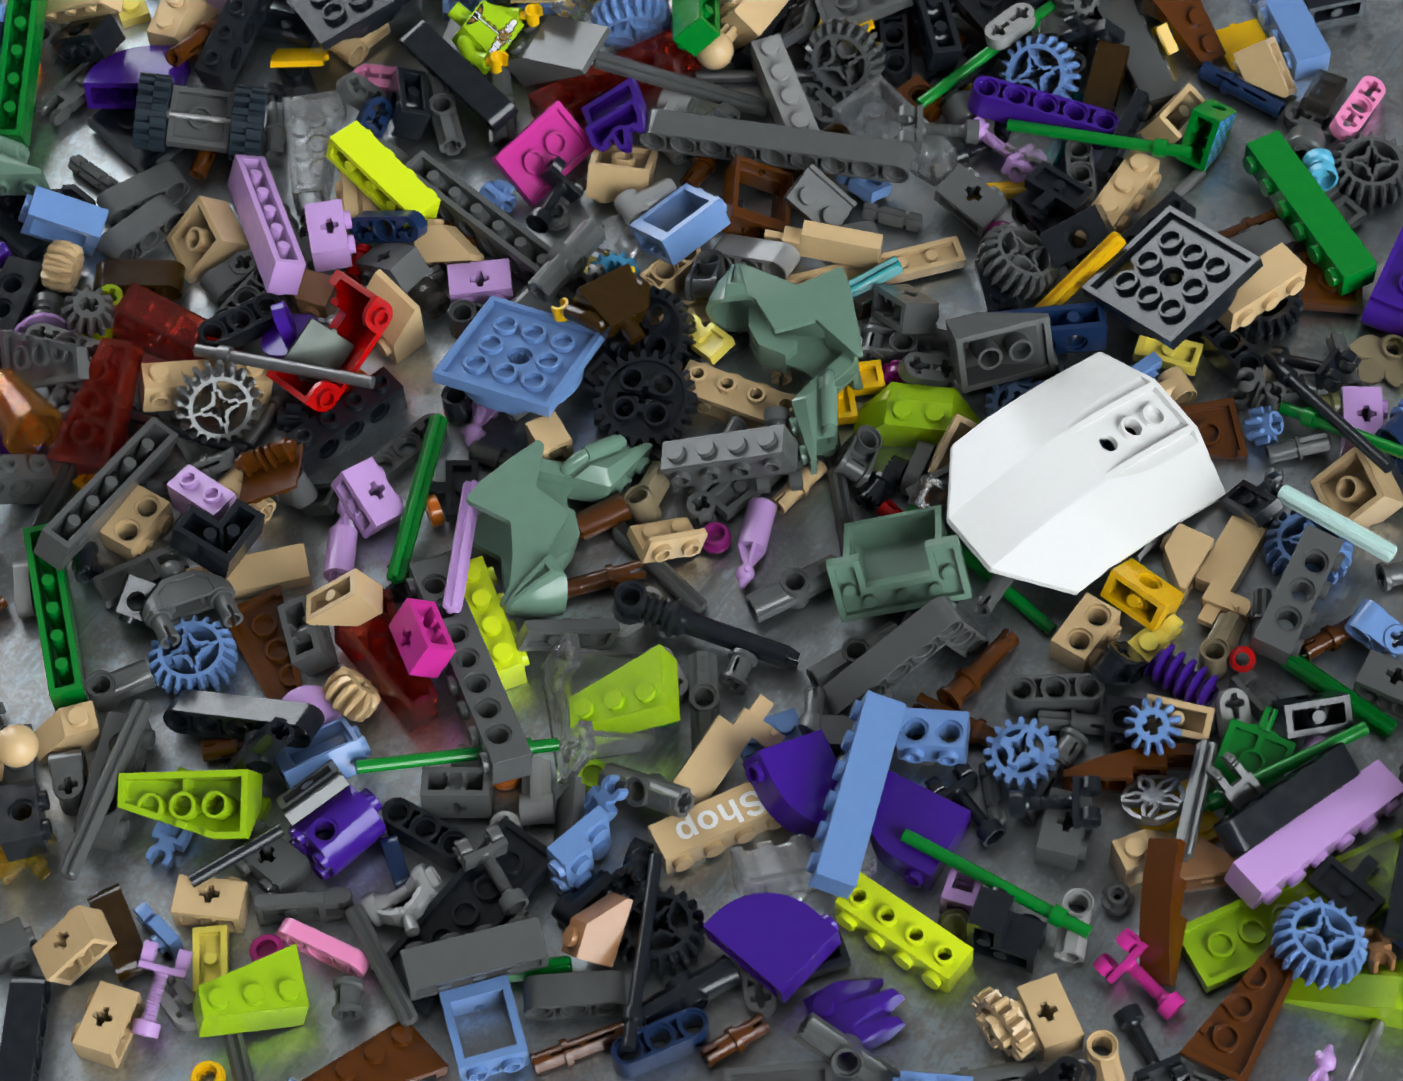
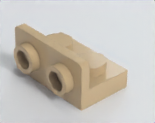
[626,516,708,564]

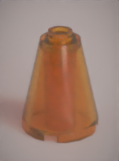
[0,368,65,454]

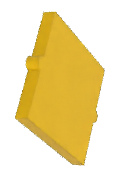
[1215,18,1267,73]
[270,47,329,68]

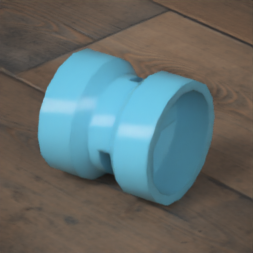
[1302,148,1338,192]

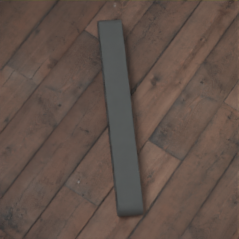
[639,109,915,183]

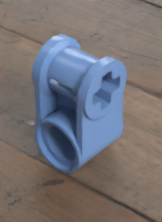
[1344,599,1403,658]

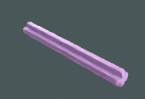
[442,480,479,614]

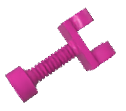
[1092,928,1186,1021]

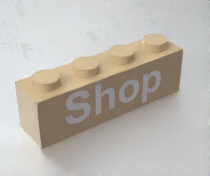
[648,781,782,875]

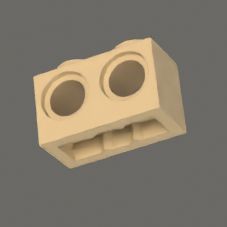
[99,484,174,561]
[1049,592,1122,673]

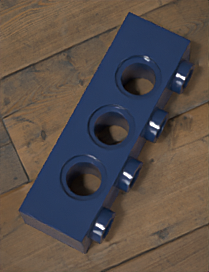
[994,302,1108,355]

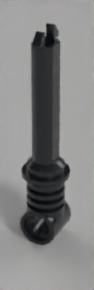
[613,580,800,669]

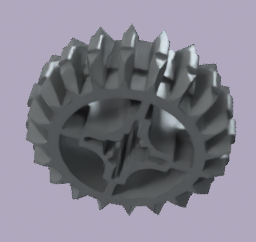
[804,15,886,98]
[1332,131,1403,210]
[976,221,1060,301]
[174,359,262,446]

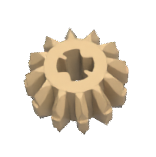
[40,239,84,293]
[322,666,381,723]

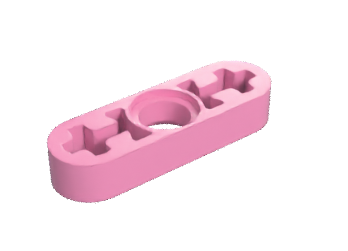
[1329,76,1386,141]
[275,917,370,978]

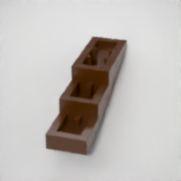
[1062,743,1197,794]
[1139,838,1187,987]

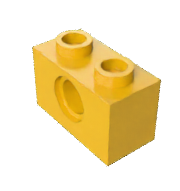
[1100,558,1185,632]

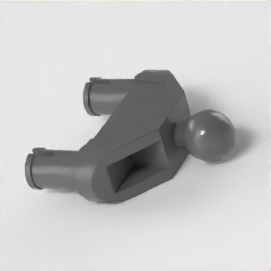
[142,560,244,649]
[798,686,894,761]

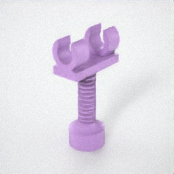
[974,116,1046,183]
[130,940,193,1039]

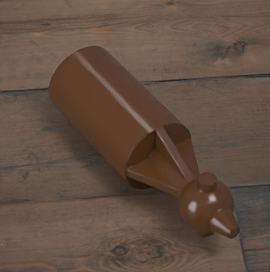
[575,492,633,541]

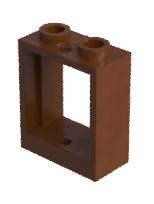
[720,155,793,239]

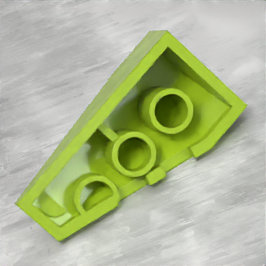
[117,769,263,840]
[1284,960,1403,1030]

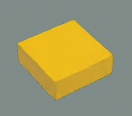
[1150,23,1179,56]

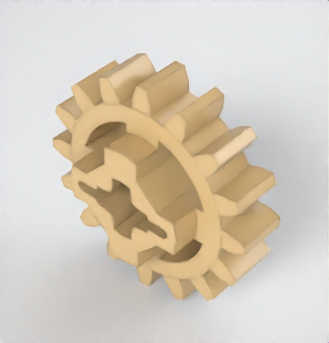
[971,986,1035,1061]

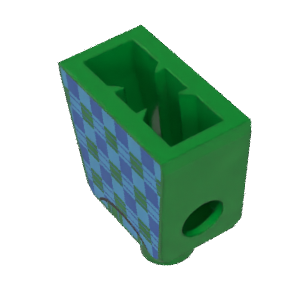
[1177,99,1237,172]

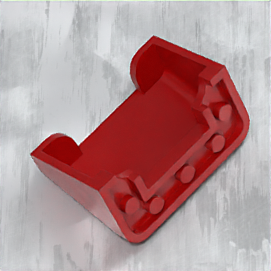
[266,269,393,412]

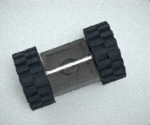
[133,72,267,161]

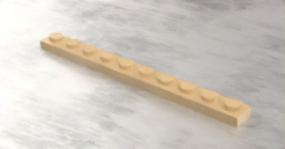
[657,235,966,327]

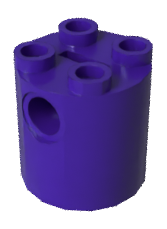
[288,784,386,882]

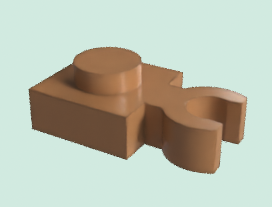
[1363,924,1396,974]

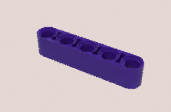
[967,76,1119,150]

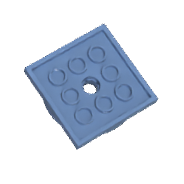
[432,295,606,418]

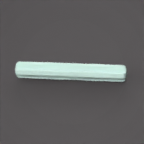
[1277,484,1398,562]

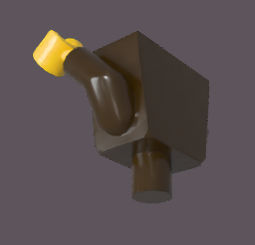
[550,263,650,345]

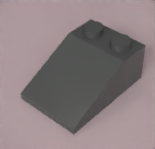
[507,14,611,87]
[945,312,1056,393]

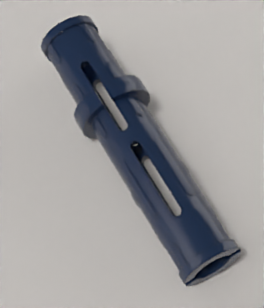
[1197,61,1286,120]

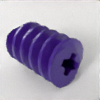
[1144,643,1219,707]

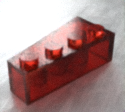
[112,282,244,361]
[46,337,144,470]
[334,588,438,733]

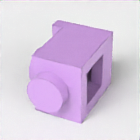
[939,868,984,915]

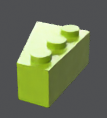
[569,644,680,744]
[193,944,309,1038]

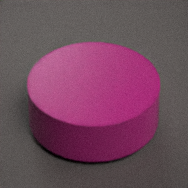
[249,934,285,962]

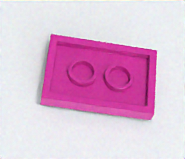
[491,100,595,207]

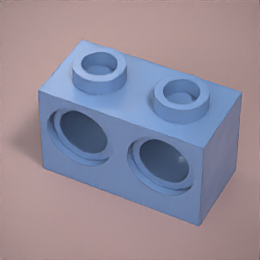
[896,707,971,766]

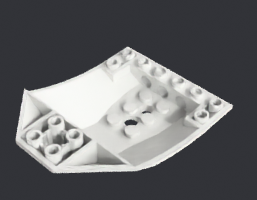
[946,351,1226,596]

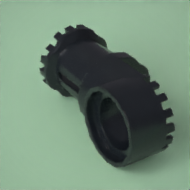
[854,455,910,514]
[72,541,104,584]
[611,837,654,897]

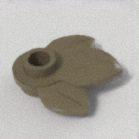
[1349,334,1403,388]

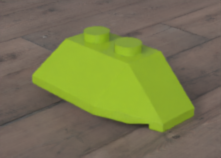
[853,382,981,449]

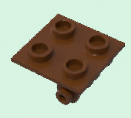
[234,437,304,504]

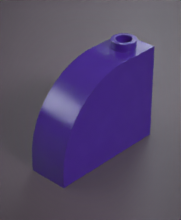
[84,45,191,109]
[742,729,837,840]
[868,770,971,891]
[703,893,841,1003]

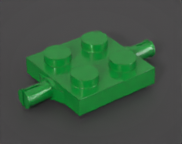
[1209,706,1297,816]

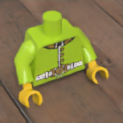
[447,1,543,75]

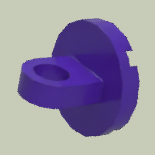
[260,301,319,359]

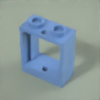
[629,183,731,266]
[18,186,109,256]
[274,716,372,790]
[439,974,530,1081]

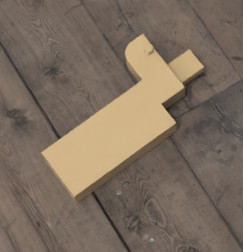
[764,220,883,269]
[1195,515,1267,629]
[185,543,312,600]
[672,694,786,805]

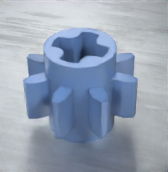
[479,179,517,214]
[1243,405,1284,446]

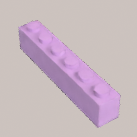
[227,154,306,295]
[1223,759,1403,910]

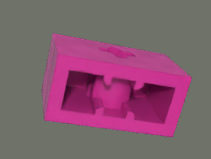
[388,598,456,678]

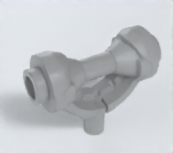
[361,863,442,937]

